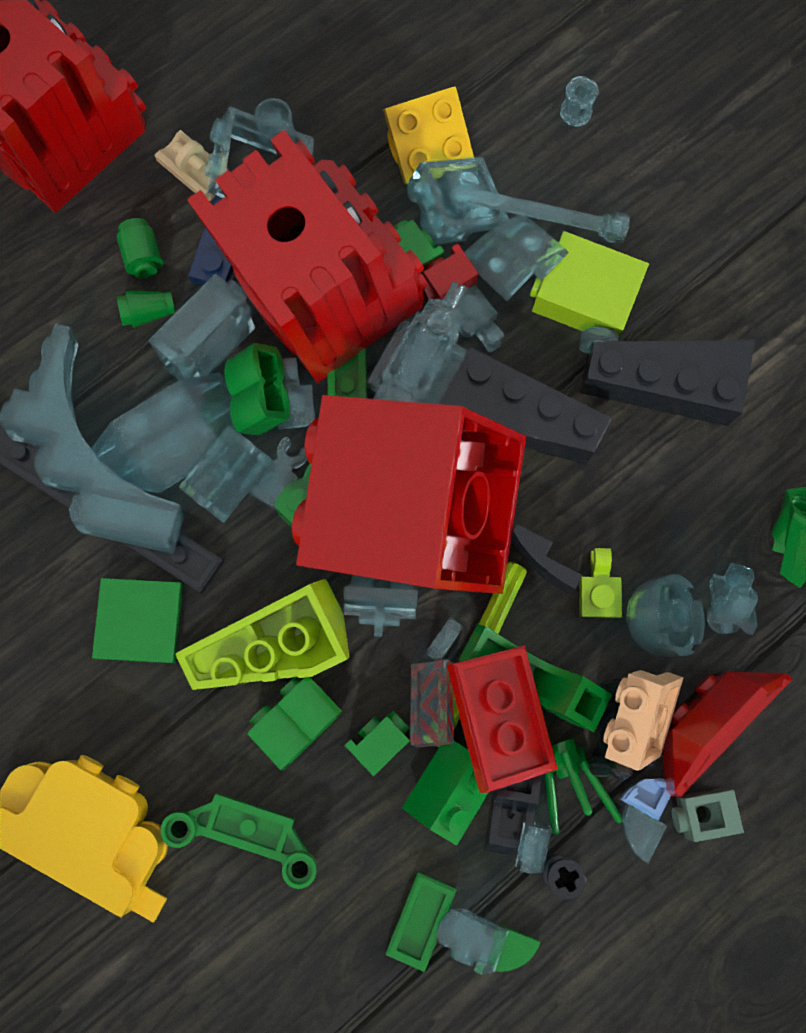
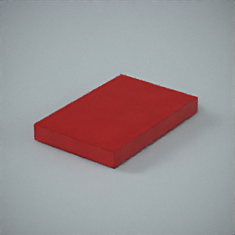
[447,645,558,793]

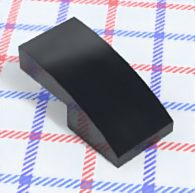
[511,524,582,594]

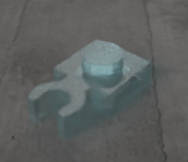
[243,437,307,511]

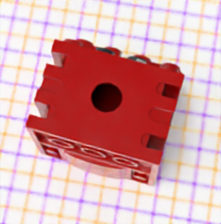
[0,0,147,213]
[187,130,428,383]

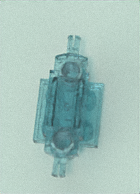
[367,282,468,404]

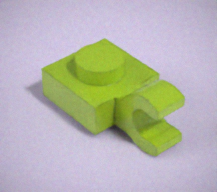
[579,548,622,618]

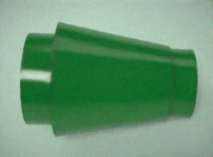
[116,290,175,328]

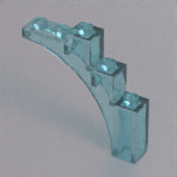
[0,324,184,554]

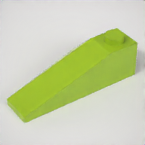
[175,579,350,690]

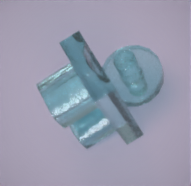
[707,563,758,635]
[344,575,418,637]

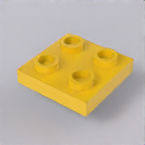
[383,86,475,184]

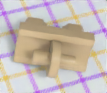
[155,130,228,201]

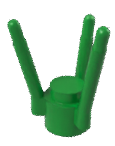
[545,738,623,835]

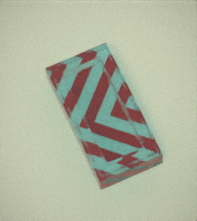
[410,659,454,748]

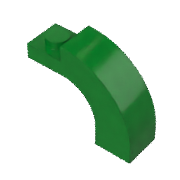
[458,624,612,732]

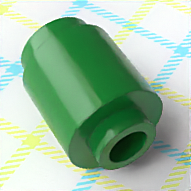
[116,218,163,279]

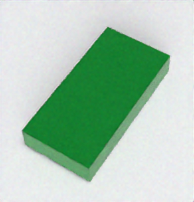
[385,871,457,972]

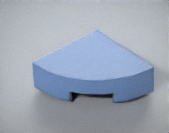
[619,778,671,821]

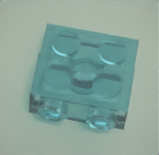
[407,157,509,245]

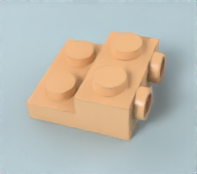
[604,670,684,771]

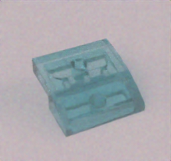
[464,213,569,301]

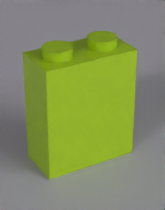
[530,231,649,342]

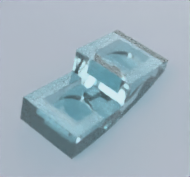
[515,822,552,873]

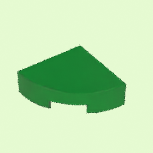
[485,924,541,972]

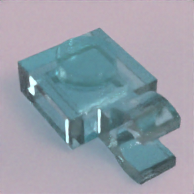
[444,285,504,353]
[277,358,316,430]

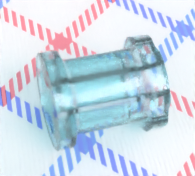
[560,76,599,126]

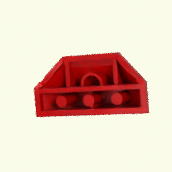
[663,672,793,797]

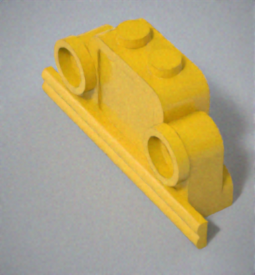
[0,755,169,923]

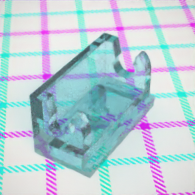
[179,425,273,523]

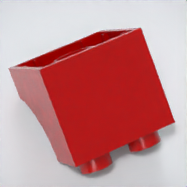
[292,395,526,594]

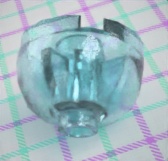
[626,574,705,657]

